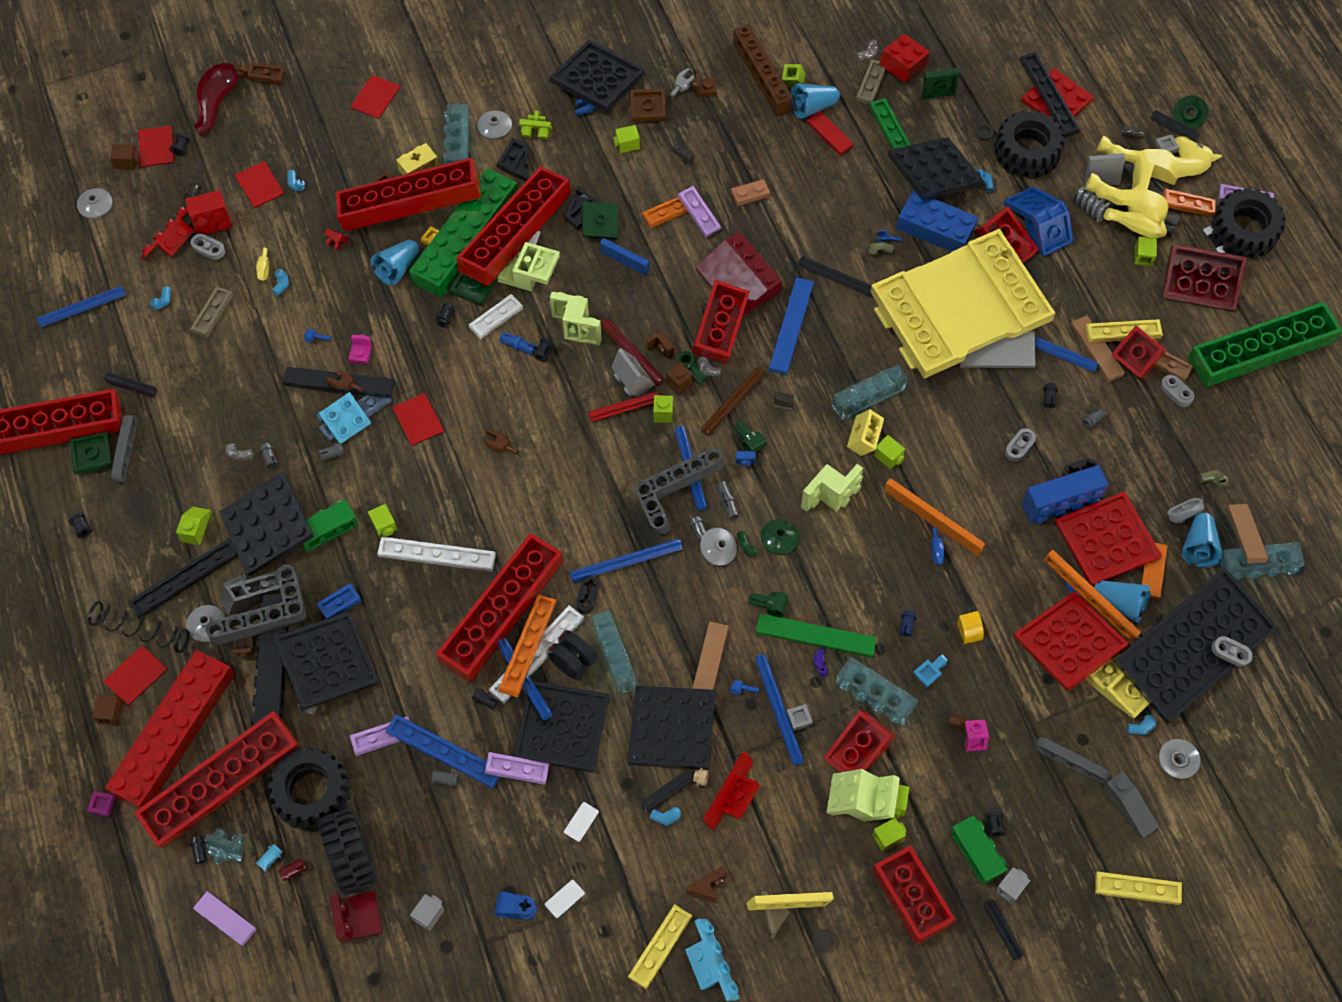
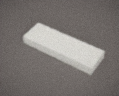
[469,294,523,340]

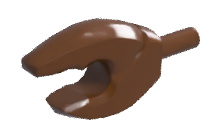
[325,371,363,392]
[484,428,519,455]

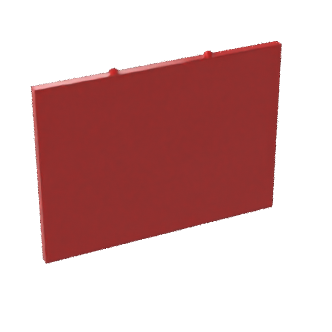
[350,75,400,119]
[139,126,174,167]
[235,161,284,208]
[392,393,444,446]
[103,646,167,706]

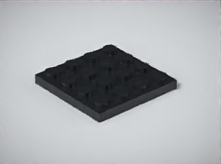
[549,40,645,112]
[888,137,984,200]
[219,472,314,576]
[273,612,379,711]
[514,681,610,773]
[627,686,716,770]

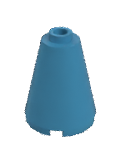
[790,83,840,119]
[370,239,419,285]
[1182,513,1222,568]
[1094,581,1151,623]

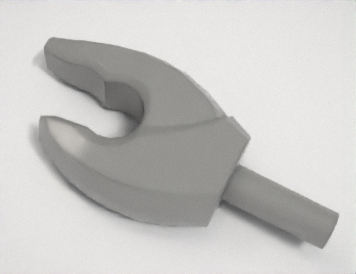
[670,68,695,97]

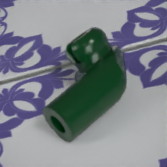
[737,531,758,557]

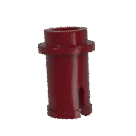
[278,858,307,881]

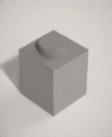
[995,867,1030,905]
[410,894,445,932]

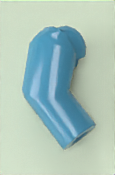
[976,169,995,193]
[287,170,305,191]
[272,269,289,296]

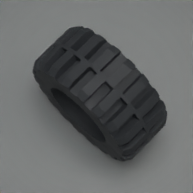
[995,110,1065,178]
[1211,188,1286,259]
[268,747,351,831]
[318,808,378,895]

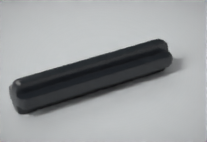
[1151,110,1200,142]
[104,372,158,397]
[640,769,694,812]
[983,899,1024,960]

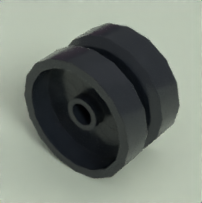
[546,630,597,680]

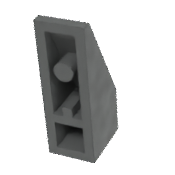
[220,571,281,615]
[1102,771,1159,839]

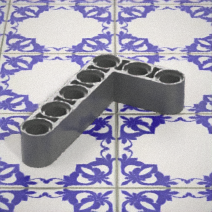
[635,448,725,536]
[205,564,306,645]

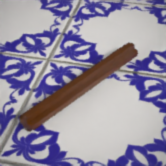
[701,367,765,436]

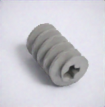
[1072,186,1111,222]

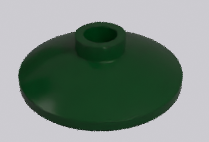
[1173,95,1209,130]
[761,519,799,555]

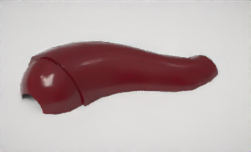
[194,63,239,137]

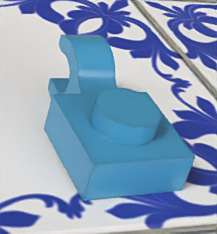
[913,655,948,688]

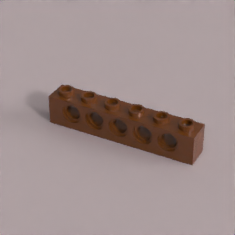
[733,24,793,117]

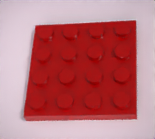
[1055,491,1162,587]
[1014,591,1129,692]

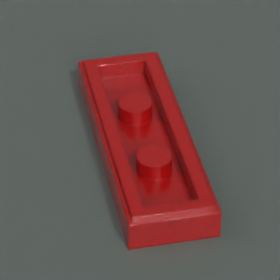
[807,111,854,156]

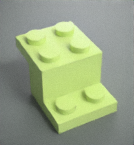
[497,242,560,292]
[550,292,602,346]
[801,464,863,512]
[827,769,900,822]

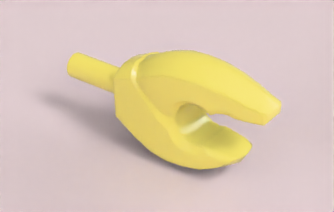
[256,248,269,281]

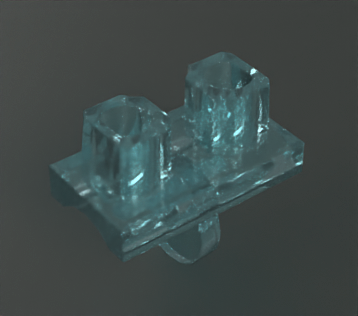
[204,828,245,864]

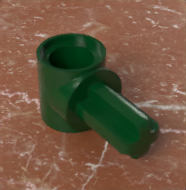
[678,351,706,384]
[734,421,767,453]
[749,592,788,617]

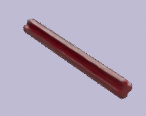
[601,319,663,386]

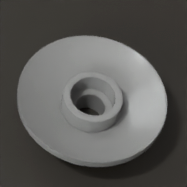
[478,110,512,140]
[77,188,113,219]
[700,528,737,566]
[186,605,225,642]
[1159,739,1201,779]

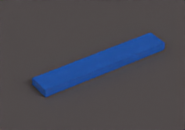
[769,277,814,375]
[385,714,500,789]

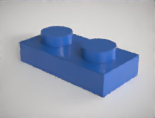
[317,583,361,619]

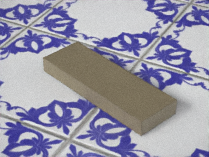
[855,59,886,105]
[190,286,234,338]

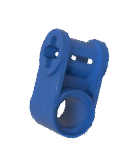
[494,892,537,920]

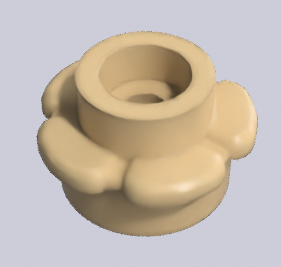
[693,768,709,787]

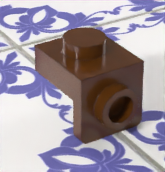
[231,628,255,657]

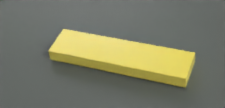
[1086,319,1163,343]
[1095,872,1182,905]
[747,892,833,910]
[628,904,692,989]

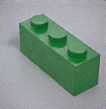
[302,499,358,552]
[950,815,1007,886]

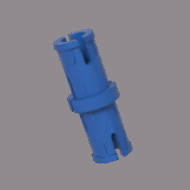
[499,331,537,356]

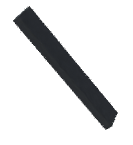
[1020,52,1080,138]
[282,367,395,398]
[128,538,238,619]

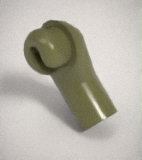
[868,242,895,256]
[1198,470,1229,486]

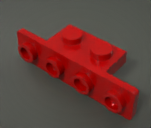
[141,207,194,260]
[703,752,760,831]

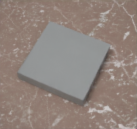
[1084,153,1125,186]

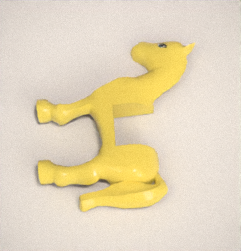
[1085,135,1222,238]

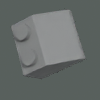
[612,348,655,397]

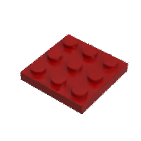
[1020,68,1094,117]

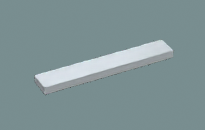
[377,537,496,572]
[489,605,584,704]

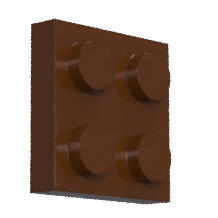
[630,89,666,122]

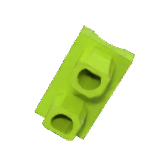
[519,110,552,140]

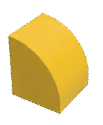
[957,611,984,644]

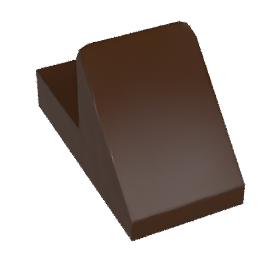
[686,866,727,903]

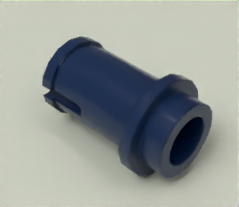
[899,610,917,637]

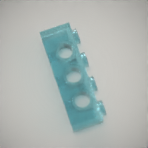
[443,103,469,164]
[832,364,908,420]
[1219,542,1305,580]
[591,610,637,695]
[836,656,919,726]

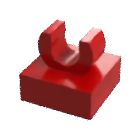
[324,228,349,250]

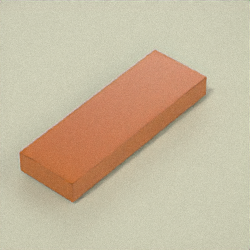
[1163,189,1215,217]
[642,197,688,229]
[1141,543,1167,600]

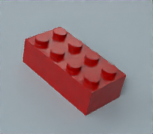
[692,280,750,364]
[872,845,956,945]

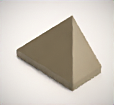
[760,891,790,938]

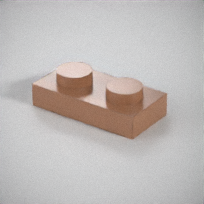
[731,179,770,206]

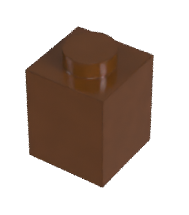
[110,144,140,170]
[666,363,693,396]
[92,693,123,726]

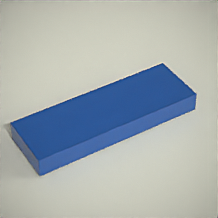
[600,238,650,276]

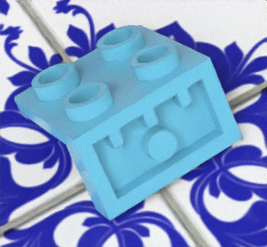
[316,392,371,444]

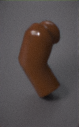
[948,716,972,733]

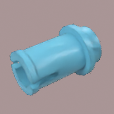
[256,844,283,871]

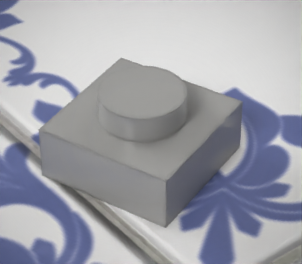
[1155,135,1179,154]
[786,704,813,731]

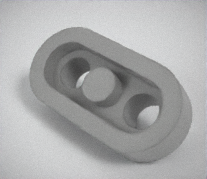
[191,234,225,260]
[1160,375,1195,407]
[1005,428,1036,462]
[1167,498,1205,524]
[1212,636,1252,667]

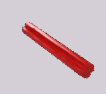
[588,392,659,422]

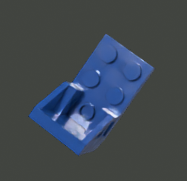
[1004,186,1074,256]

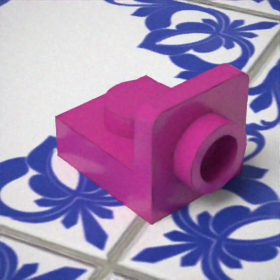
[349,334,372,365]
[965,720,989,752]

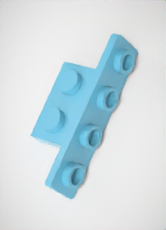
[685,919,739,1001]

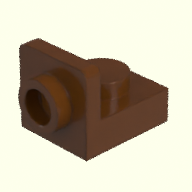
[692,73,717,97]
[646,331,674,359]

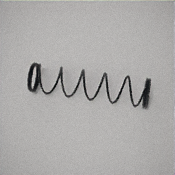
[88,601,190,653]

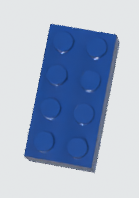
[896,191,978,252]
[1021,465,1109,524]

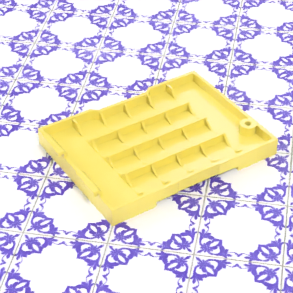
[871,229,1055,379]

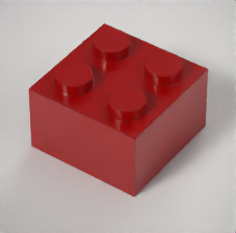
[879,34,930,83]
[185,190,233,235]
[1111,325,1168,379]

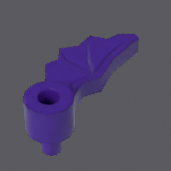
[813,647,828,678]

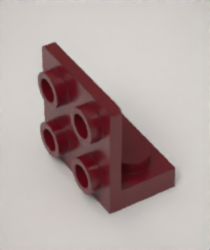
[329,891,382,943]

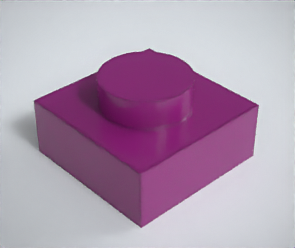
[87,791,116,817]

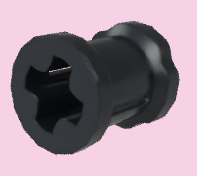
[169,133,190,156]
[532,338,555,362]
[68,513,93,538]
[985,811,1006,837]

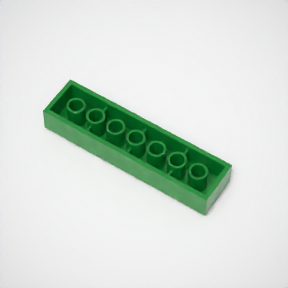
[409,168,518,298]
[1188,302,1342,388]

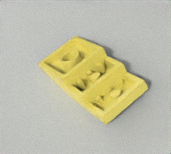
[1086,654,1149,719]

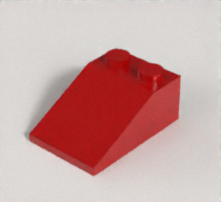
[974,207,1039,263]
[823,710,897,773]

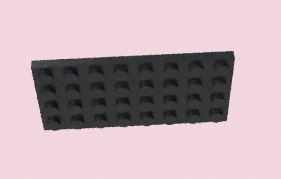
[1113,567,1278,724]

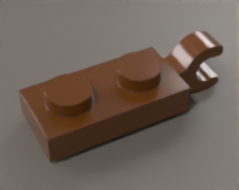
[237,62,286,85]

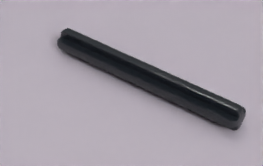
[799,256,874,298]

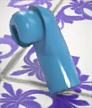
[150,287,171,310]
[1127,715,1156,735]
[650,807,681,826]

